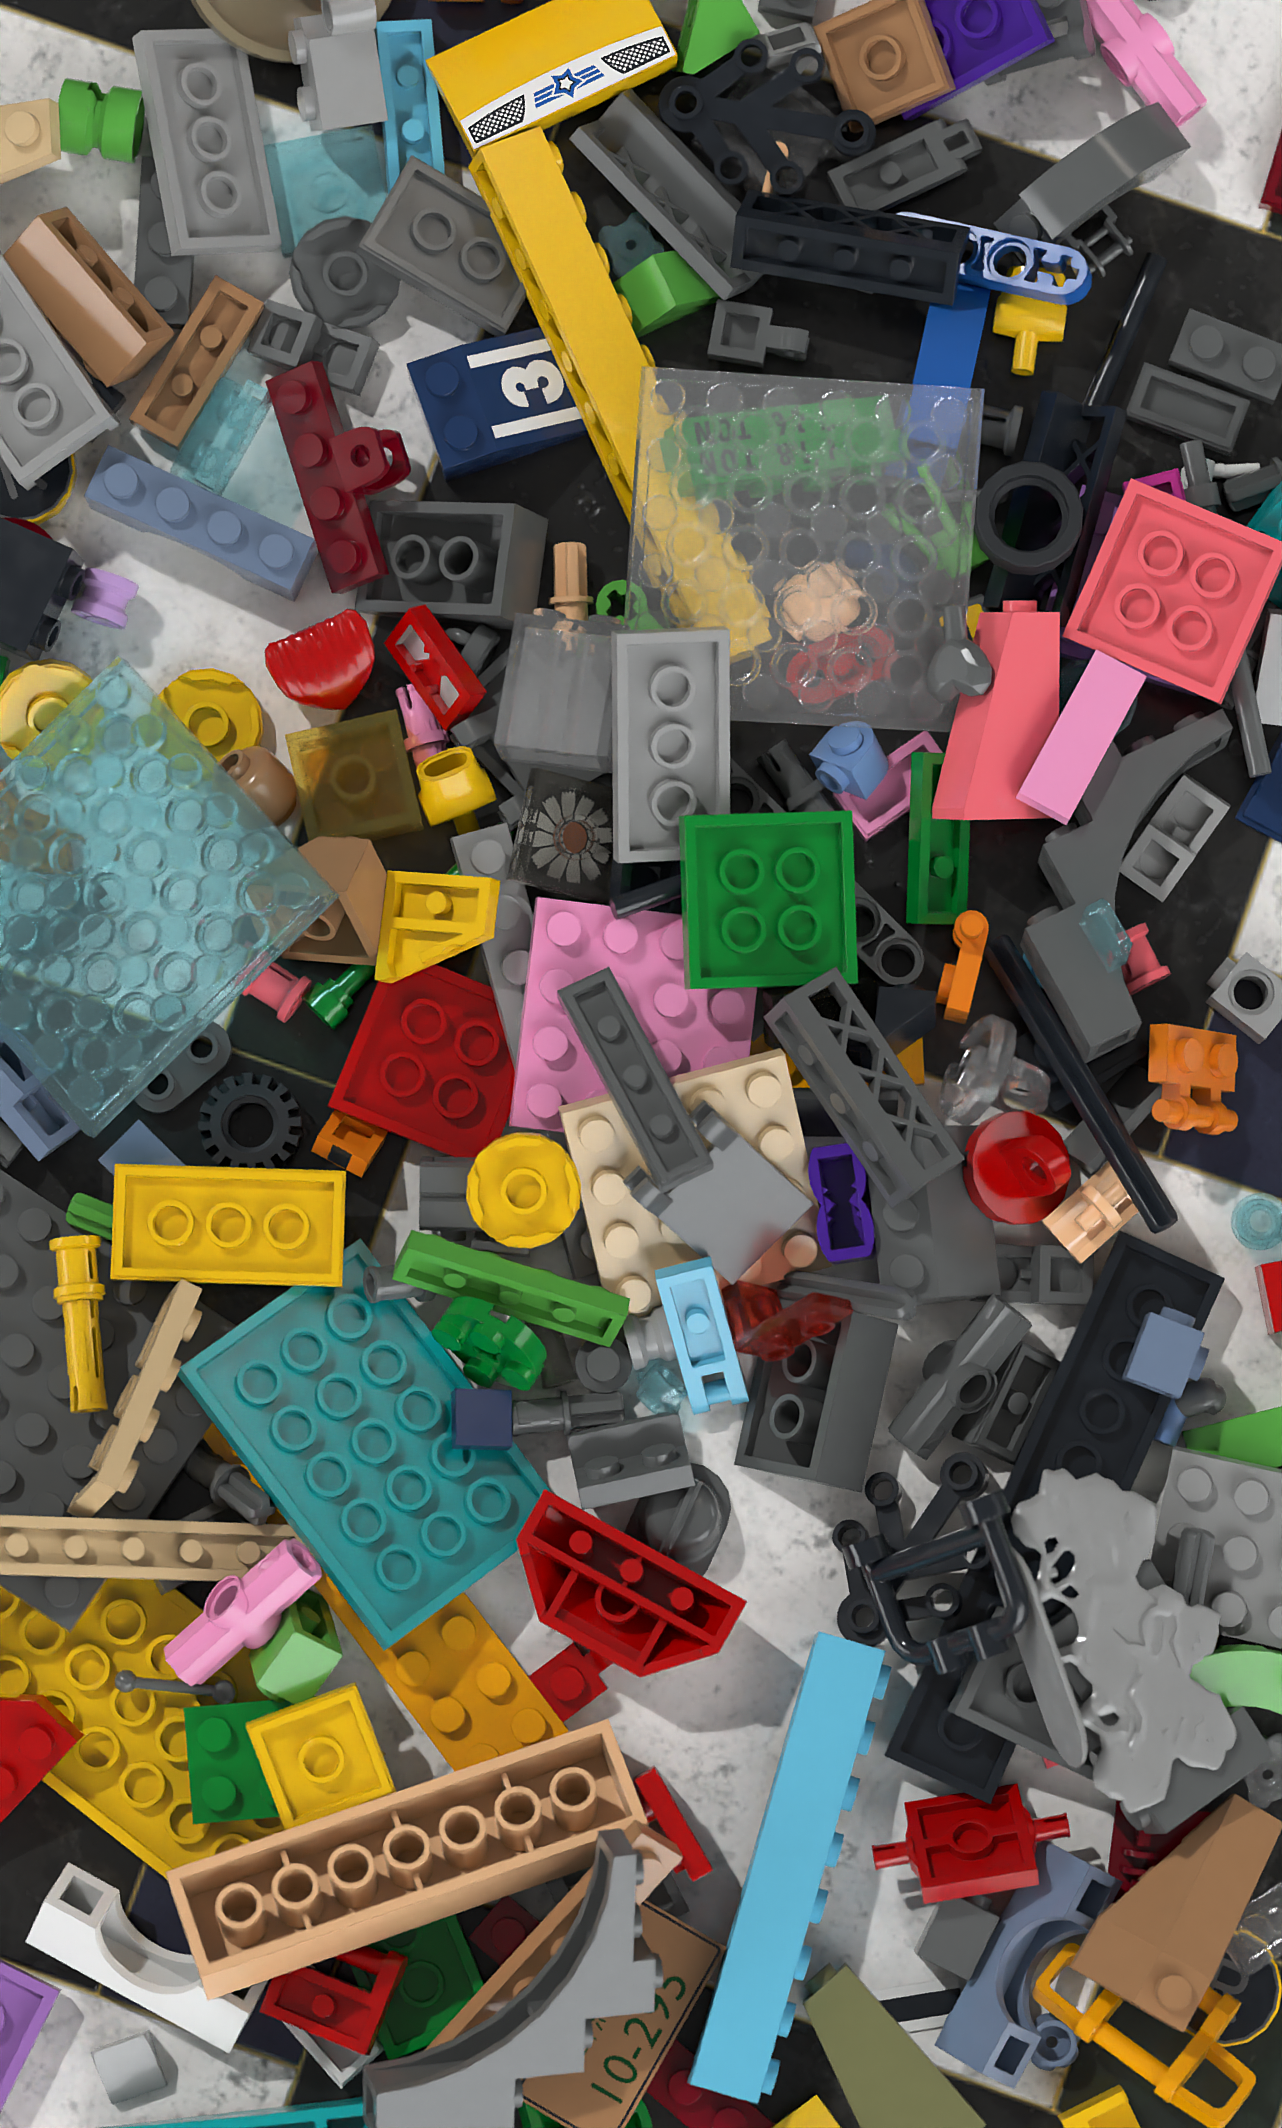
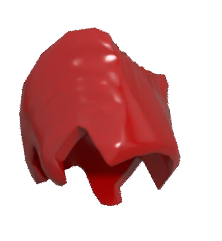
[264,609,375,710]

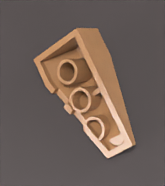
[1069,1793,1282,2032]

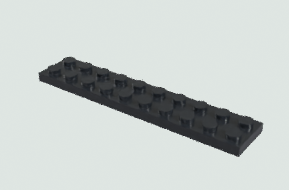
[884,1231,1225,1804]

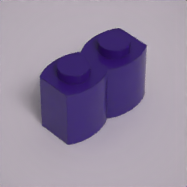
[808,1143,876,1265]

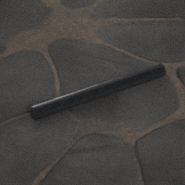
[983,934,1178,1234]

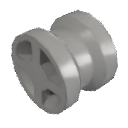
[622,1305,678,1370]

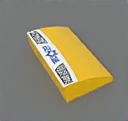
[425,0,678,159]

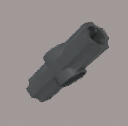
[888,1293,1032,1461]

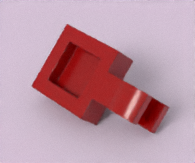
[528,1642,613,1723]

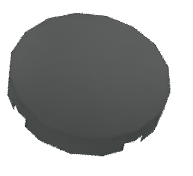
[289,216,401,330]

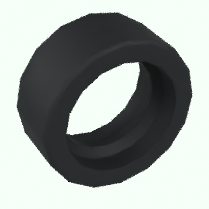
[974,461,1083,575]

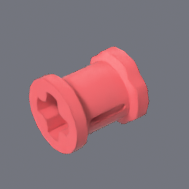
[1115,923,1171,995]
[237,950,312,1023]

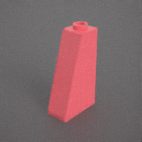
[932,601,1060,820]

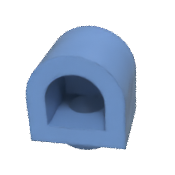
[809,720,889,800]

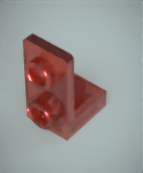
[721,1280,853,1362]

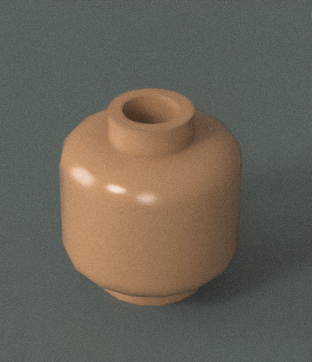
[213,746,297,831]

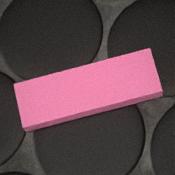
[1016,649,1147,825]

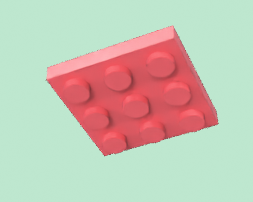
[1062,478,1282,704]

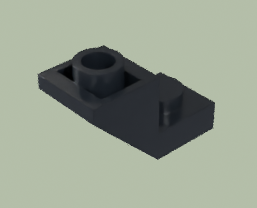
[833,984,937,1070]

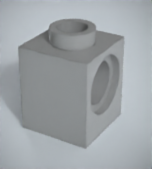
[1206,952,1282,1044]

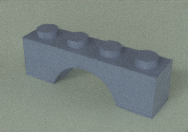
[84,445,318,602]
[934,1840,1123,2089]

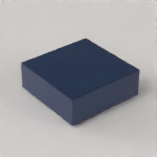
[451,1388,513,1451]

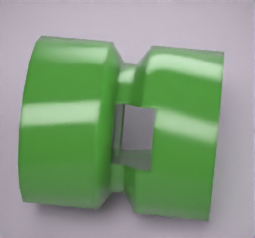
[58,78,145,164]

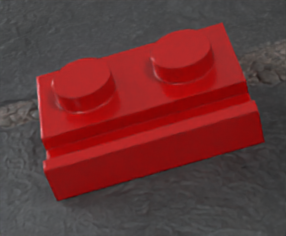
[634,1765,713,1882]

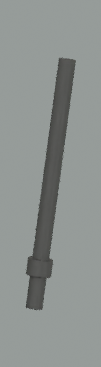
[1180,440,1272,777]

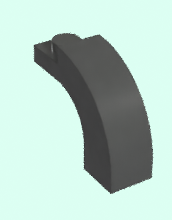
[994,102,1191,266]

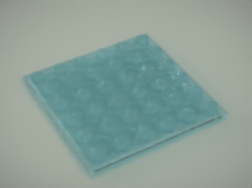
[0,655,340,1138]

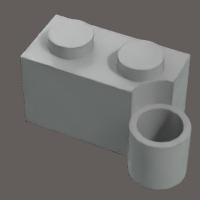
[288,0,388,131]

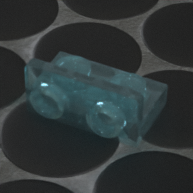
[170,377,272,496]

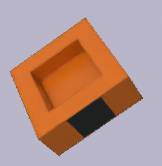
[311,1110,389,1178]

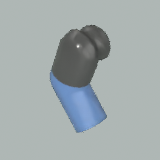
[1153,1377,1226,1447]

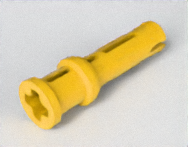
[49,1235,108,1413]

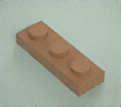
[129,275,265,451]

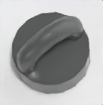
[445,623,500,677]

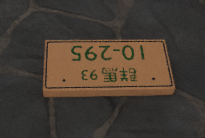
[521,1900,727,2128]

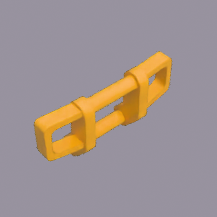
[1032,1943,1256,2128]

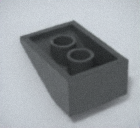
[355,500,549,630]

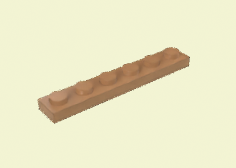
[424,1819,683,2051]

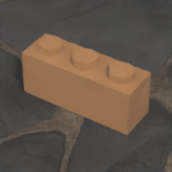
[4,207,175,387]

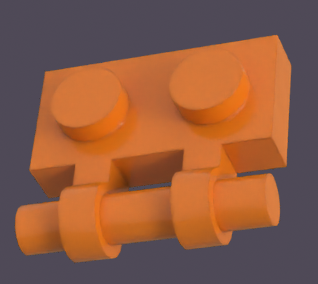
[937,910,989,1024]
[1148,1024,1238,1135]

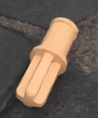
[549,542,593,656]

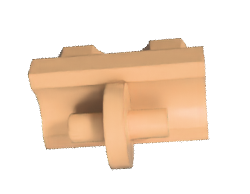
[1042,1162,1139,1264]

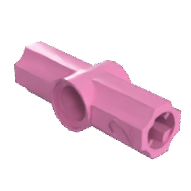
[1086,0,1207,128]
[164,1538,322,1686]

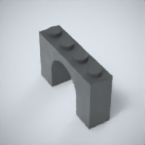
[1048,1559,1274,1834]

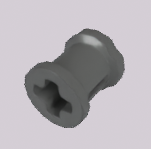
[958,395,1023,457]

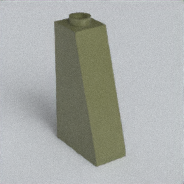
[803,1962,987,2128]

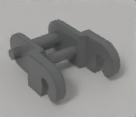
[1062,205,1133,278]

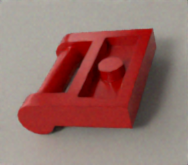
[259,1946,408,2056]

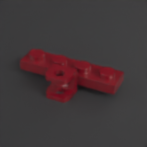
[265,361,411,594]

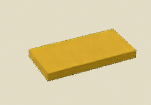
[110,1164,346,1287]

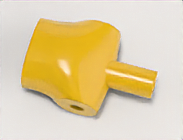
[993,266,1067,376]
[416,746,497,835]

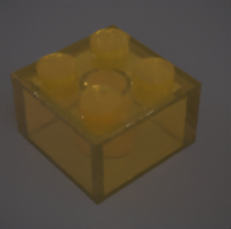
[285,709,424,842]

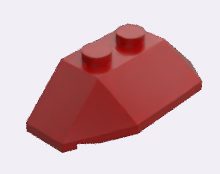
[516,1489,747,1678]

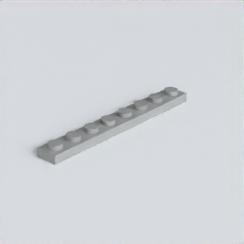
[450,822,597,1279]

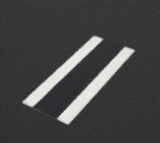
[871,1977,961,2032]

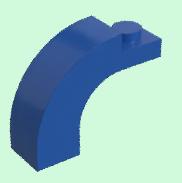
[892,283,991,488]

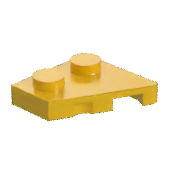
[374,870,500,983]

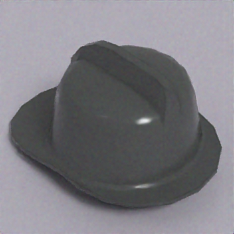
[624,1462,731,1576]

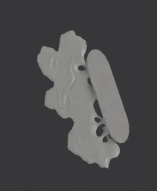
[994,1468,1237,1813]

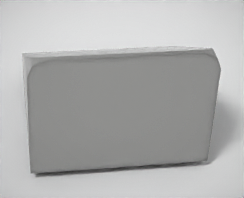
[91,2030,168,2105]

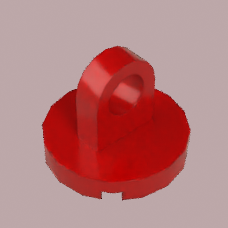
[963,1111,1071,1225]

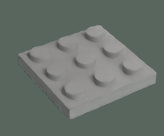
[1151,1446,1282,1649]

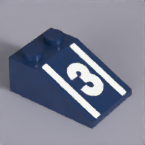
[406,327,589,483]

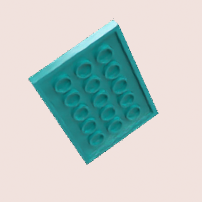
[177,1238,552,1651]

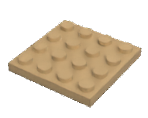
[558,1048,832,1317]

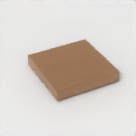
[813,0,956,133]

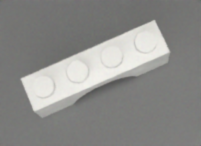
[26,1862,269,2053]

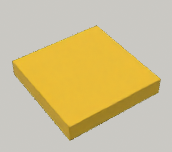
[246,1682,396,1830]

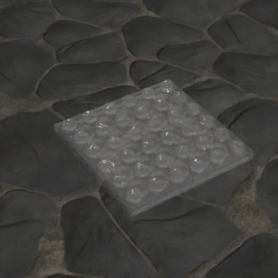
[623,366,985,732]

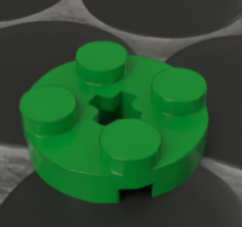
[431,1296,547,1391]

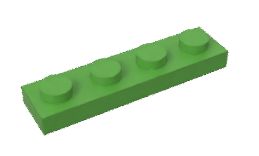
[392,1230,630,1347]

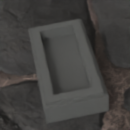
[1126,362,1250,457]

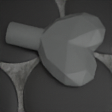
[926,605,992,702]

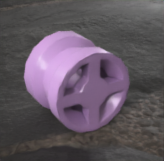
[71,567,139,630]

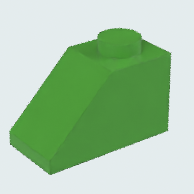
[249,1589,343,1704]

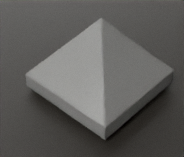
[756,21,822,74]

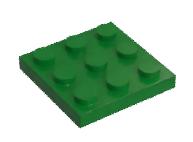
[679,811,858,989]

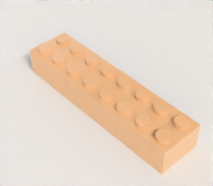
[165,1719,648,2001]

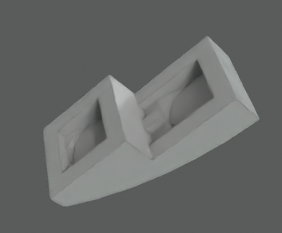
[1120,773,1231,902]

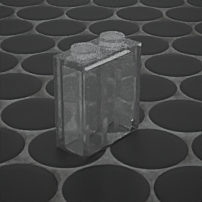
[494,608,630,773]

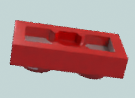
[384,604,487,731]

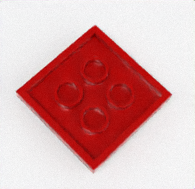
[327,964,515,1157]

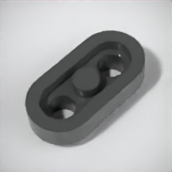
[130,1019,232,1114]

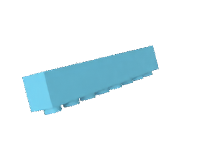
[688,1631,891,2104]

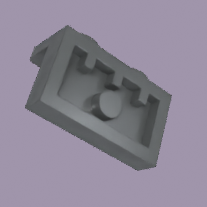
[567,1410,695,1510]

